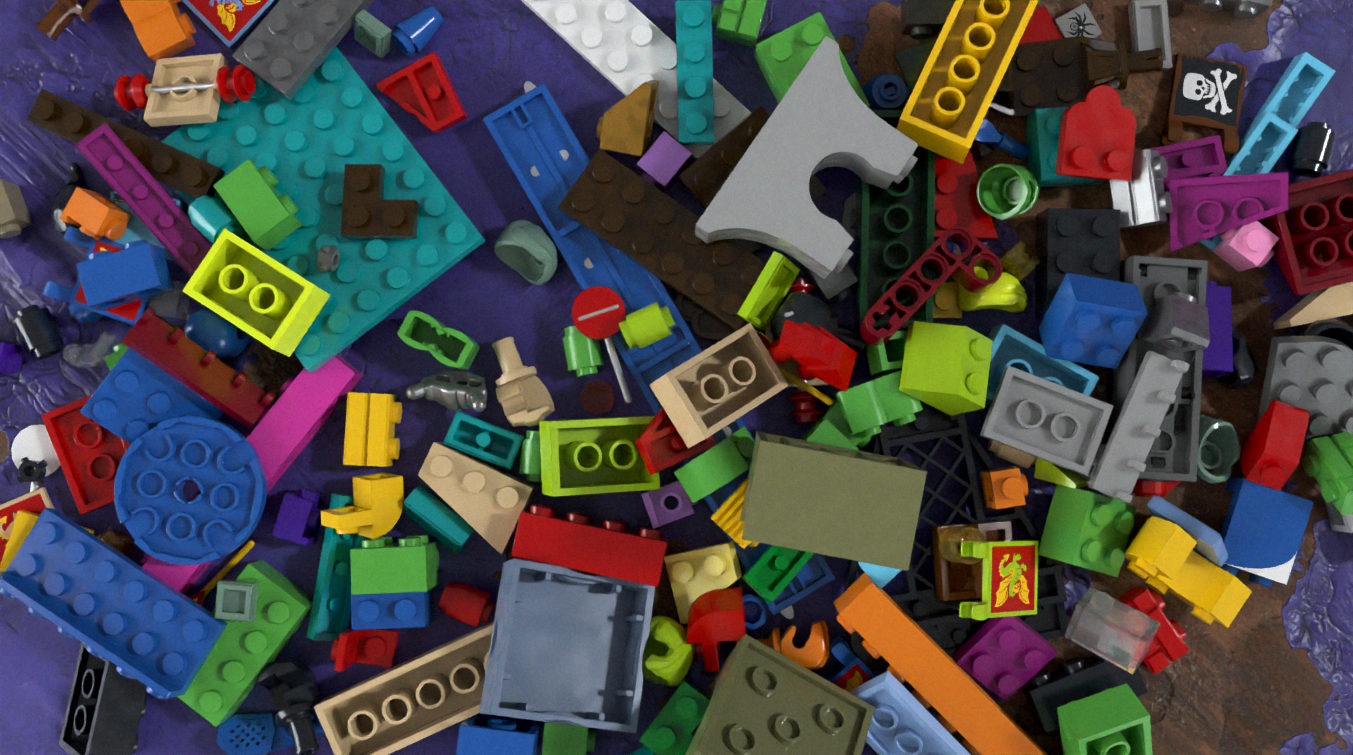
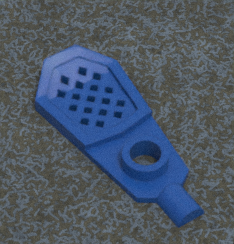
[217,713,325,755]

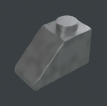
[1143,292,1210,353]

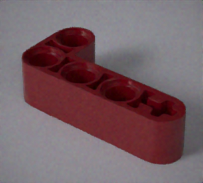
[859,227,1003,346]

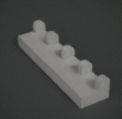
[1088,351,1190,504]

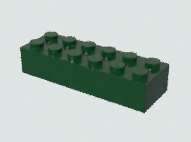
[854,109,935,331]

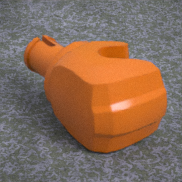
[737,620,830,670]

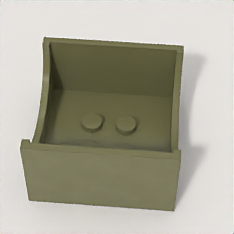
[740,431,927,571]
[685,634,875,755]

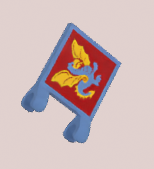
[182,0,279,50]

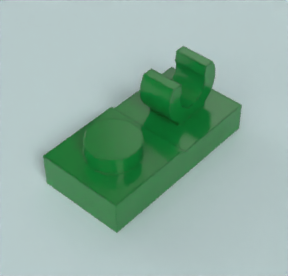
[742,545,814,604]

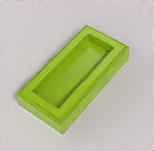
[737,251,800,332]

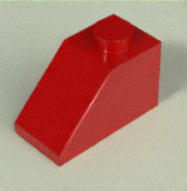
[1239,399,1310,491]

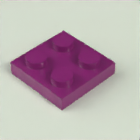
[953,616,1058,702]

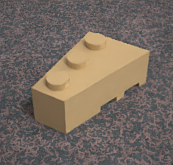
[418,442,537,555]

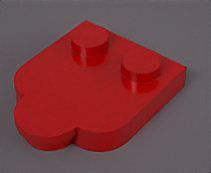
[1055,85,1136,182]

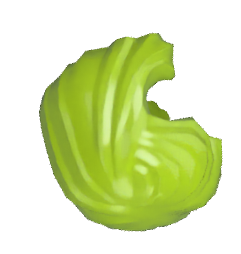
[642,616,695,687]

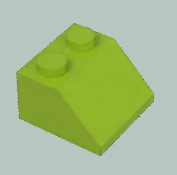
[899,321,993,416]

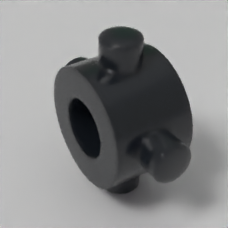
[17,457,48,486]

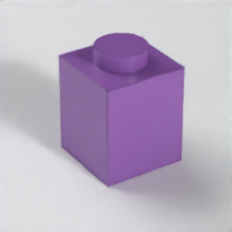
[637,131,692,193]

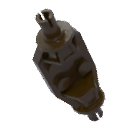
[989,36,1163,119]

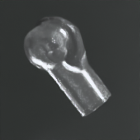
[63,330,120,368]

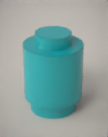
[188,195,244,244]

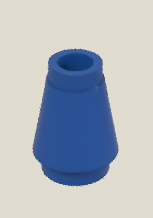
[391,5,444,57]

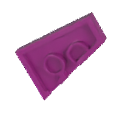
[1169,172,1288,252]

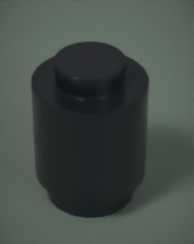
[1289,122,1336,178]
[12,305,64,361]

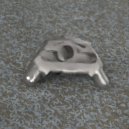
[406,371,487,412]

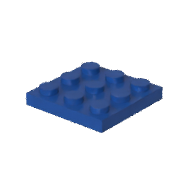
[80,347,223,444]

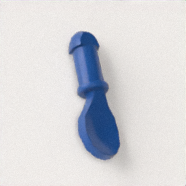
[974,119,1029,159]

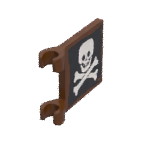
[1160,52,1247,159]

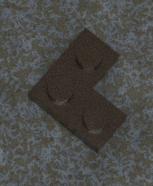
[341,164,419,239]

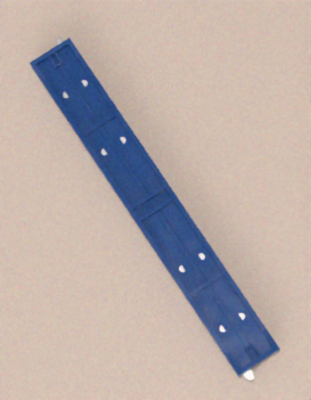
[482,81,836,619]

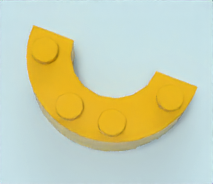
[1124,516,1252,627]

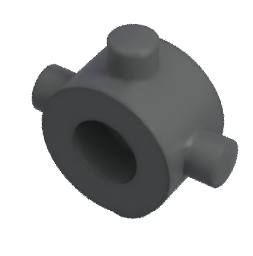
[317,245,340,272]

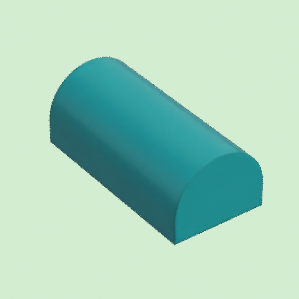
[443,411,524,471]
[402,485,476,554]

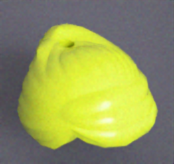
[958,267,1027,313]

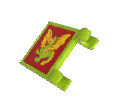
[959,540,1039,620]

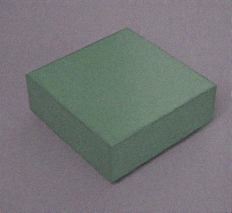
[354,9,392,58]
[214,580,259,622]

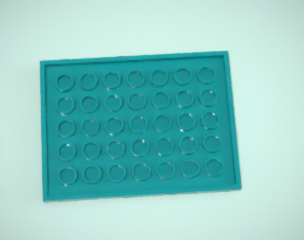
[161,46,486,373]

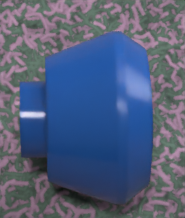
[863,72,910,110]

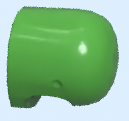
[976,164,1040,220]

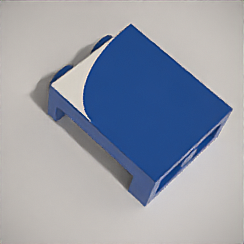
[1205,477,1314,588]

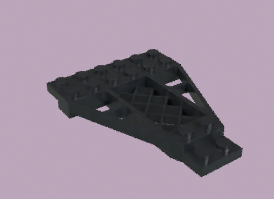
[843,373,1070,672]

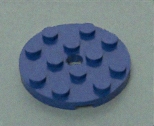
[114,416,267,565]

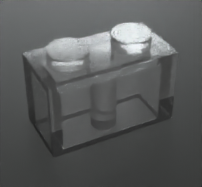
[1064,587,1161,675]

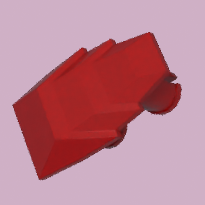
[769,320,857,392]

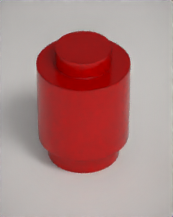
[438,581,495,628]

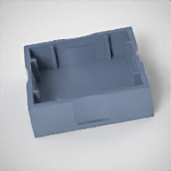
[479,559,655,733]

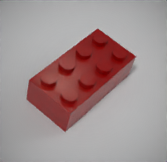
[511,503,668,587]

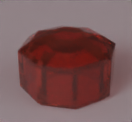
[580,380,616,416]

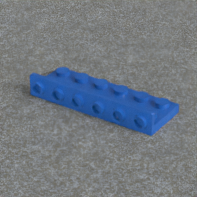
[0,508,228,699]

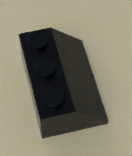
[59,642,147,755]

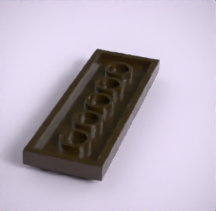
[558,148,767,332]

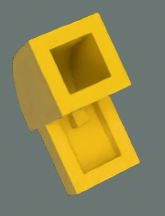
[320,472,404,539]

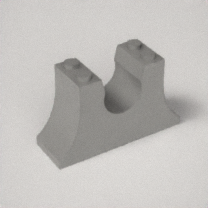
[695,36,919,279]

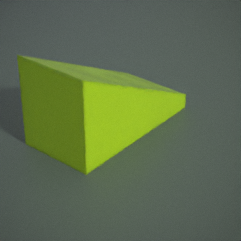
[1034,458,1087,489]

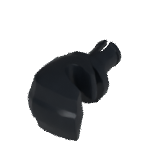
[771,291,866,354]
[257,661,320,755]

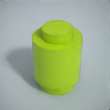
[619,302,676,349]

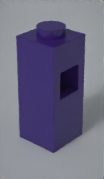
[1202,281,1233,379]

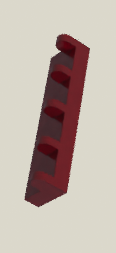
[121,306,276,429]

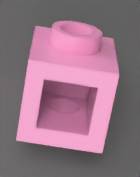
[1212,221,1279,272]

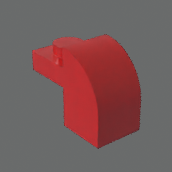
[687,587,746,672]

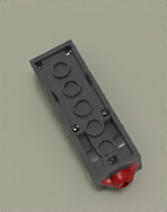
[1104,255,1208,498]

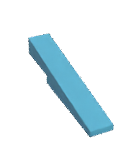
[1197,52,1336,251]

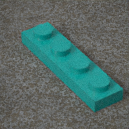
[675,0,715,145]
[307,493,364,641]

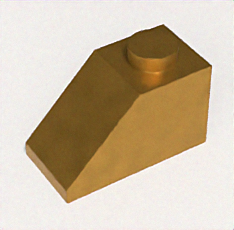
[597,80,659,156]

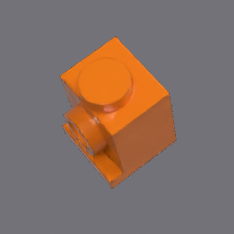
[59,187,132,241]
[980,466,1029,509]

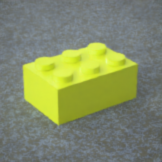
[182,228,331,357]

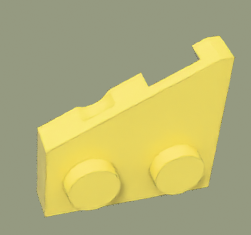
[664,541,742,624]

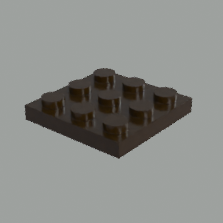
[677,106,827,253]

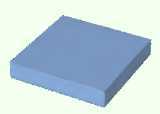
[1147,495,1229,567]

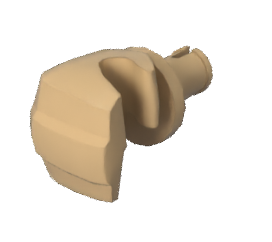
[492,337,555,427]

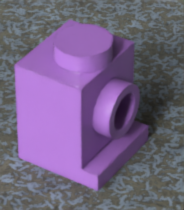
[641,480,699,529]

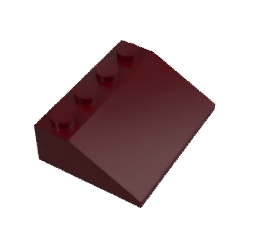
[1258,169,1353,296]

